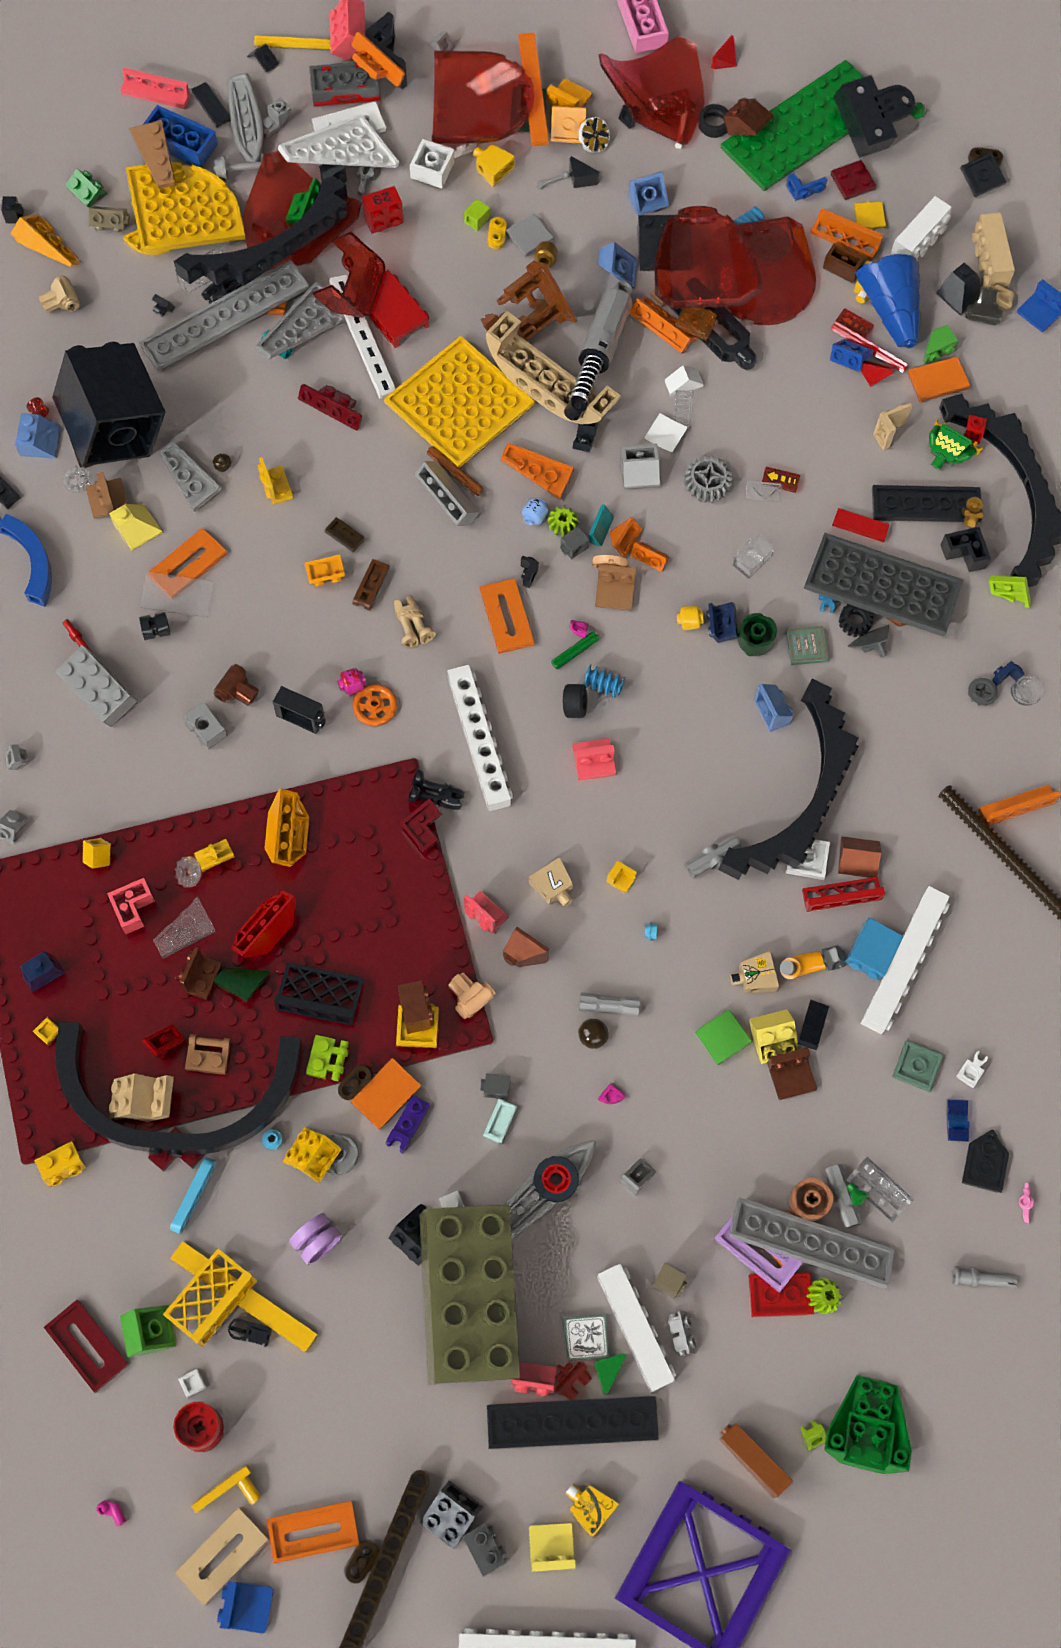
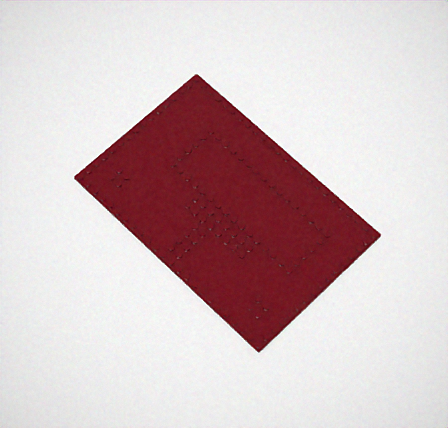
[0,758,493,1165]

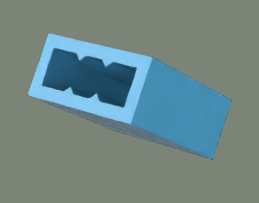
[844,917,903,981]

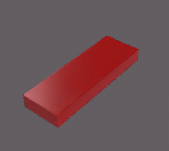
[832,508,890,543]

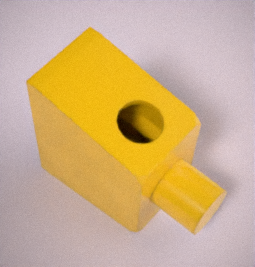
[473,145,515,187]

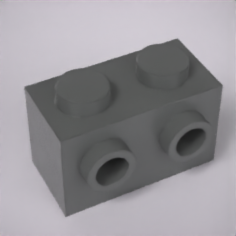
[463,1523,507,1577]

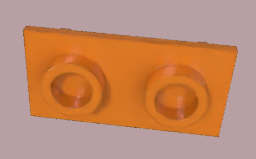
[630,541,670,572]

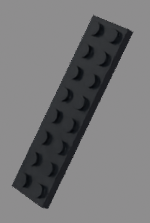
[487,1396,659,1449]

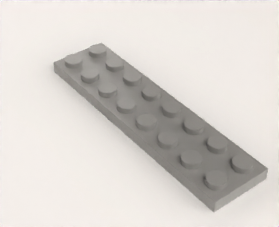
[729,1197,895,1289]

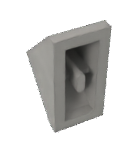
[620,1158,656,1196]

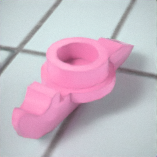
[1019,1182,1034,1223]

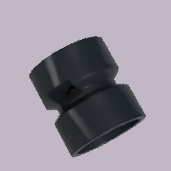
[139,612,171,640]

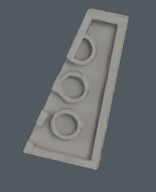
[159,441,221,512]

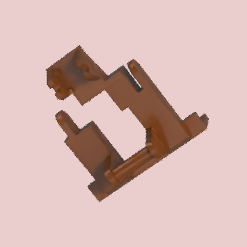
[480,261,578,341]

